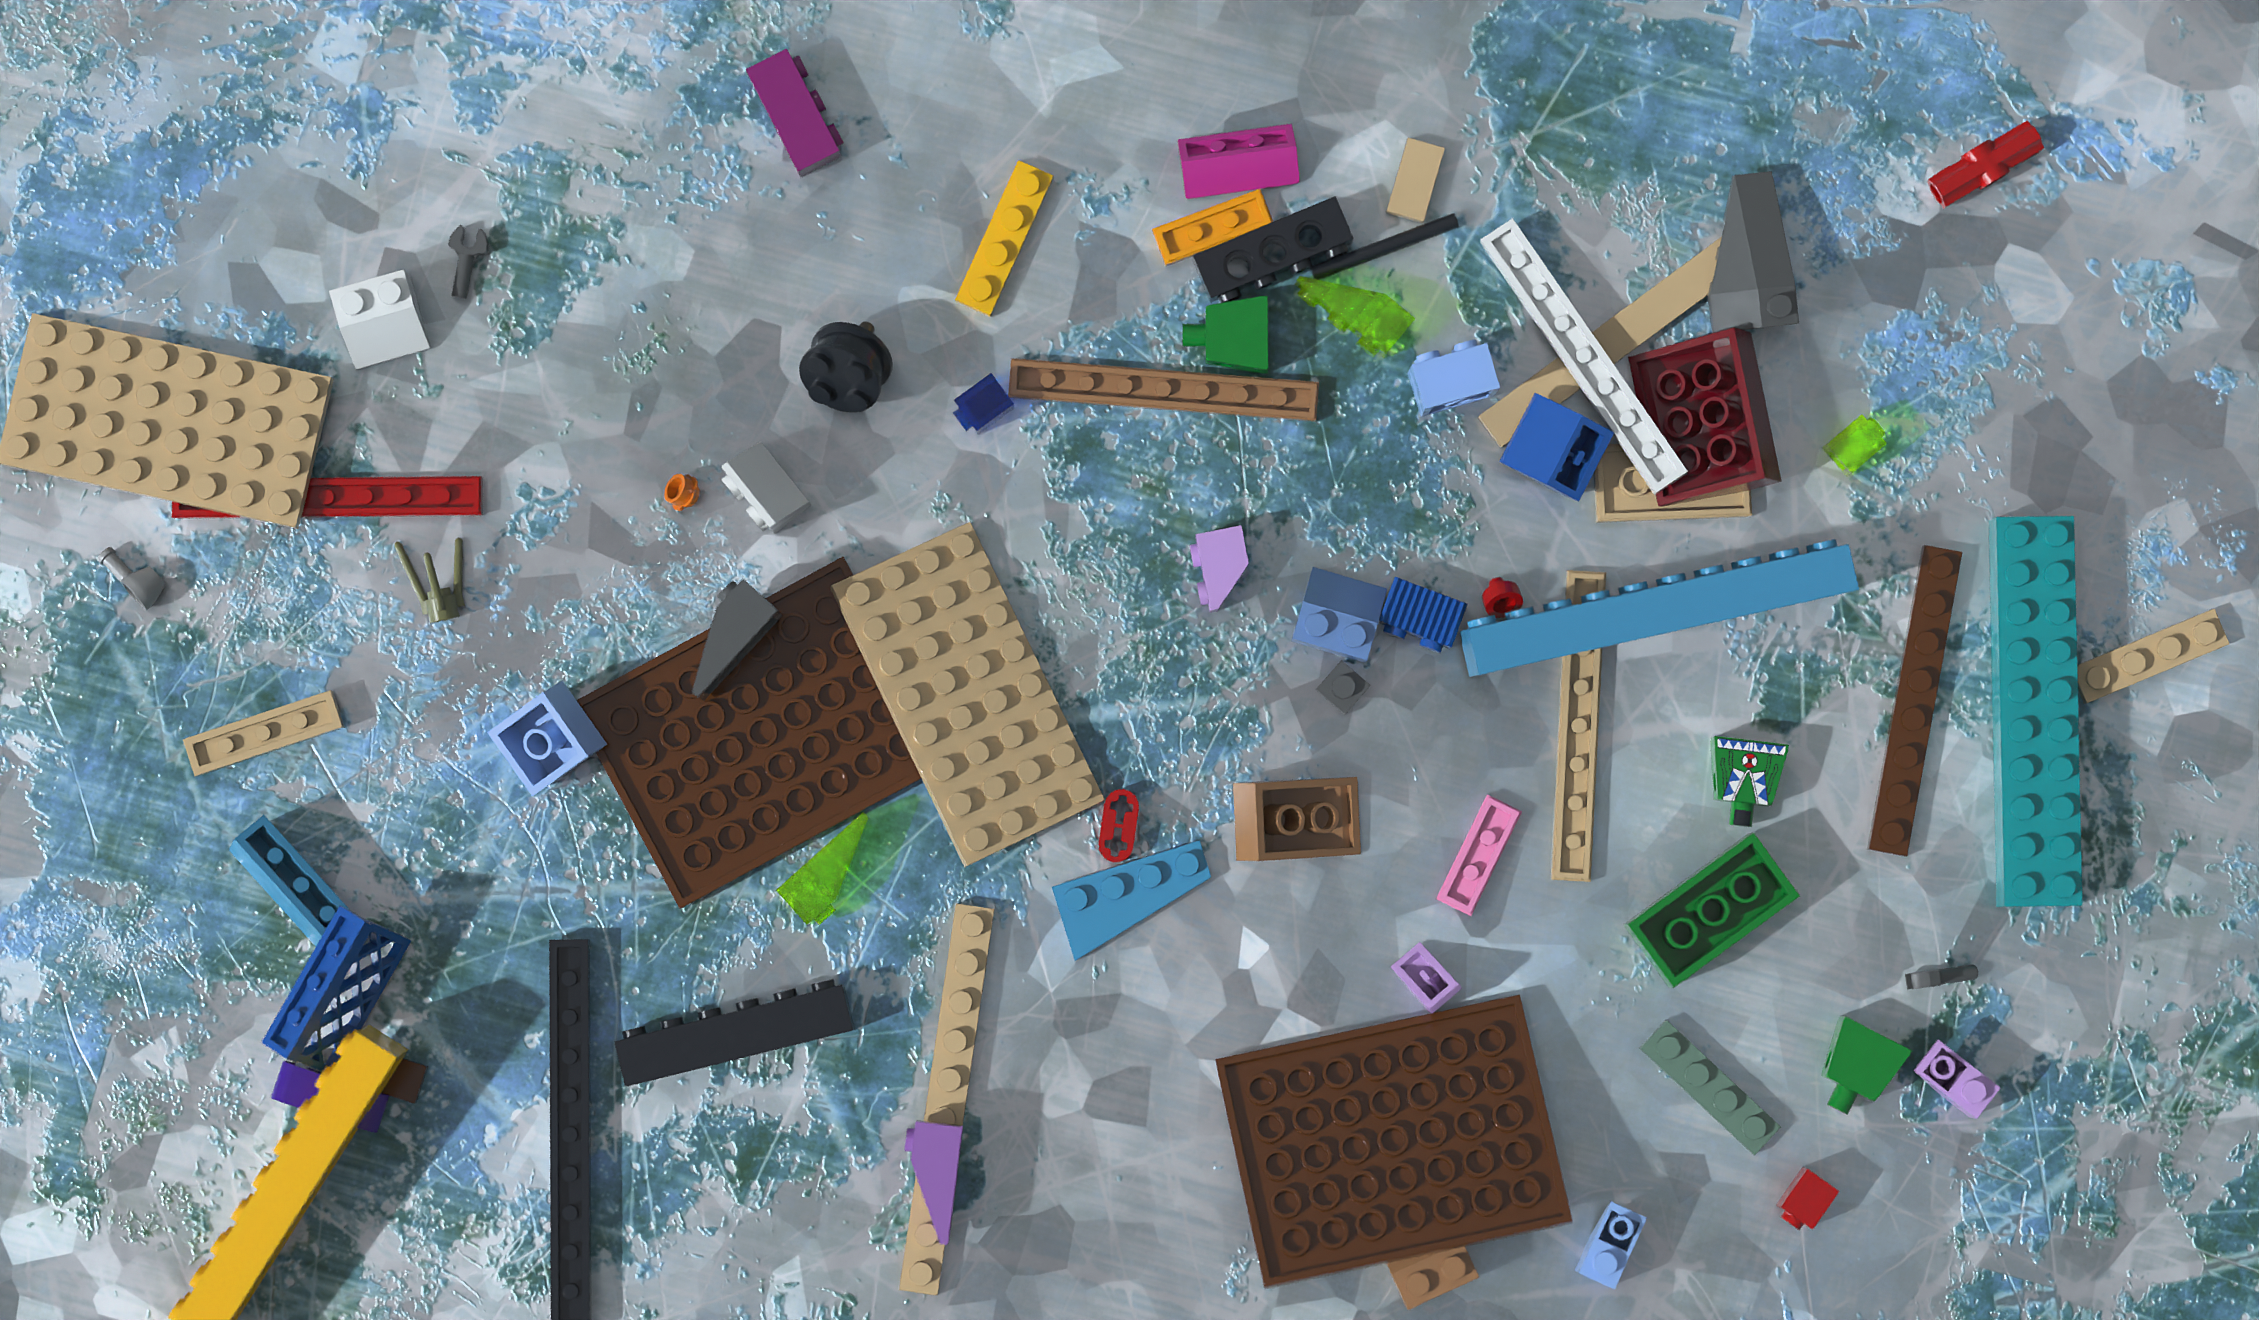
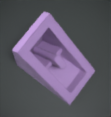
[1391,942,1462,1014]

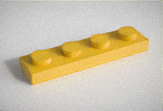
[955,160,1054,317]

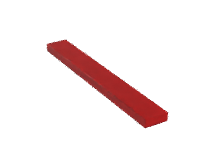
[172,476,483,519]

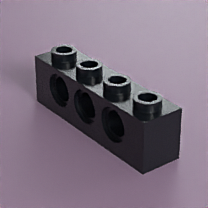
[1192,196,1354,303]

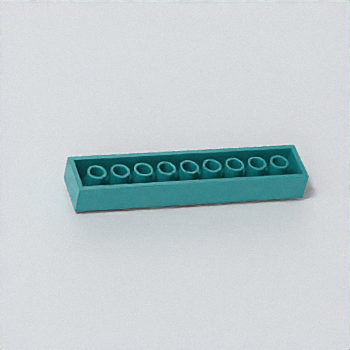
[1988,516,2083,907]

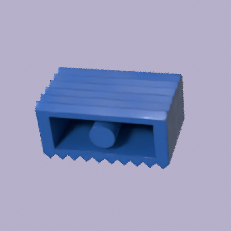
[1378,577,1468,653]

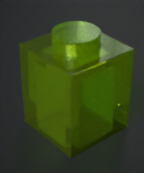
[1822,414,1887,477]

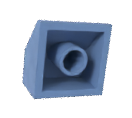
[1291,567,1387,663]

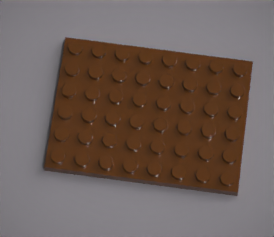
[576,557,922,909]
[1215,995,1573,1289]

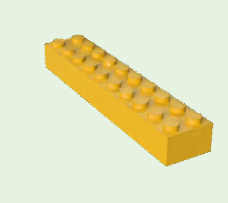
[168,1025,409,1320]

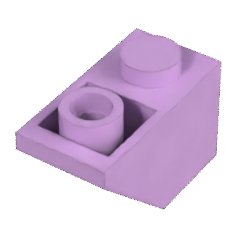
[1189,526,1249,613]
[1914,1040,2000,1119]

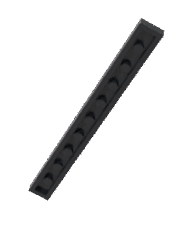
[549,939,591,1320]

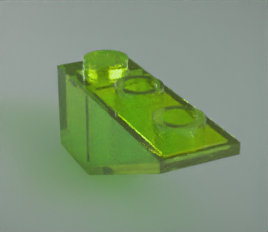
[1295,276,1416,358]

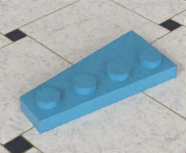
[1052,840,1211,961]

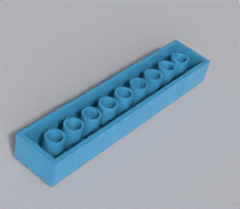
[1459,539,1859,677]

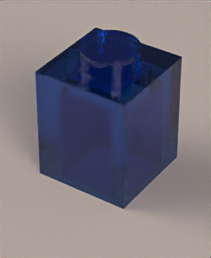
[953,373,1015,435]

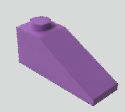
[905,1120,963,1245]

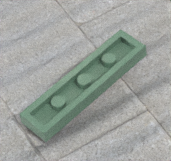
[1639,1020,1781,1155]

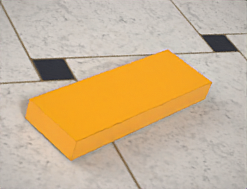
[1152,189,1273,266]

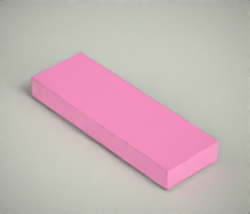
[1436,794,1522,916]

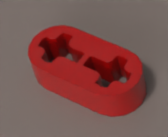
[1099,789,1139,863]

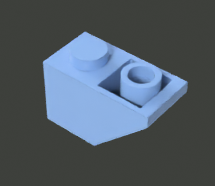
[1575,1201,1647,1290]

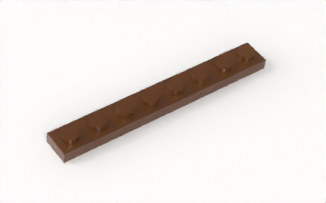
[1867,545,1963,857]

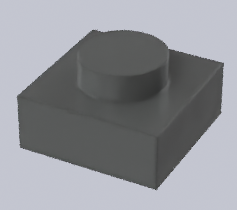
[1316,660,1371,715]

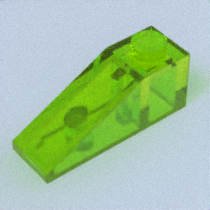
[776,812,870,926]

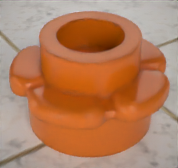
[664,474,700,511]

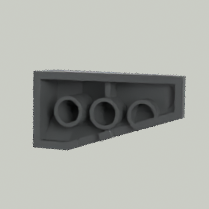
[1708,171,1799,333]

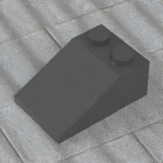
[692,579,783,701]

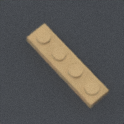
[2077,609,2229,704]
[183,690,345,777]

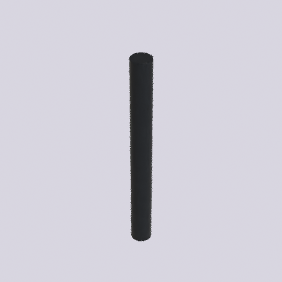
[1310,213,1459,281]

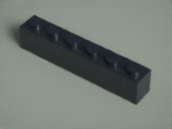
[614,979,855,1087]

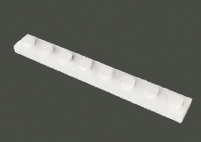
[1480,218,1688,495]

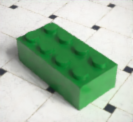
[1623,833,1800,988]

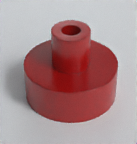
[1482,577,1523,618]

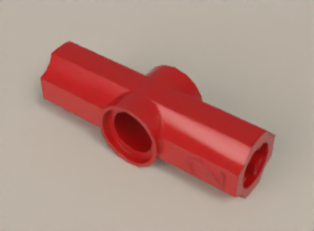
[1927,120,2044,209]

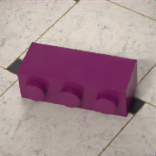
[745,48,844,178]

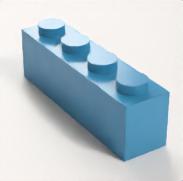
[229,814,350,946]

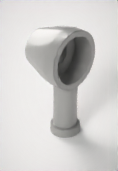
[97,547,165,610]

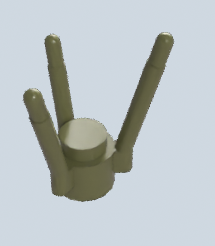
[394,538,465,623]

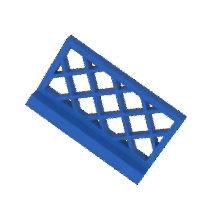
[261,906,411,1072]

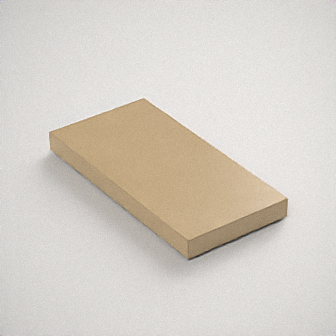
[1594,444,1752,523]

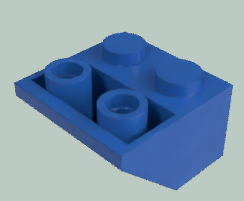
[1499,393,1615,502]

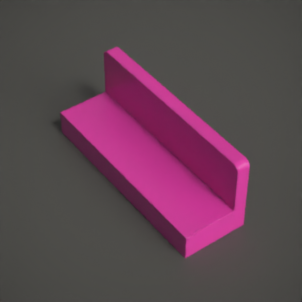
[1178,124,1300,199]

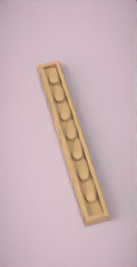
[1478,237,1722,448]
[1551,570,1606,882]

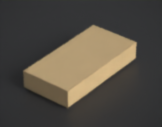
[1386,138,1445,223]

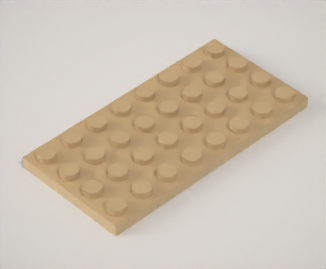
[0,313,334,529]
[830,522,1105,867]

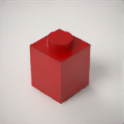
[1776,1167,1840,1231]

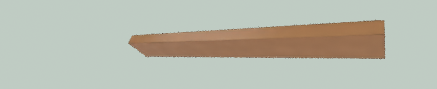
[1008,358,1319,422]

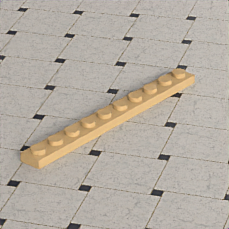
[899,904,995,1296]

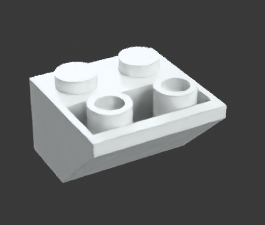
[721,442,811,534]

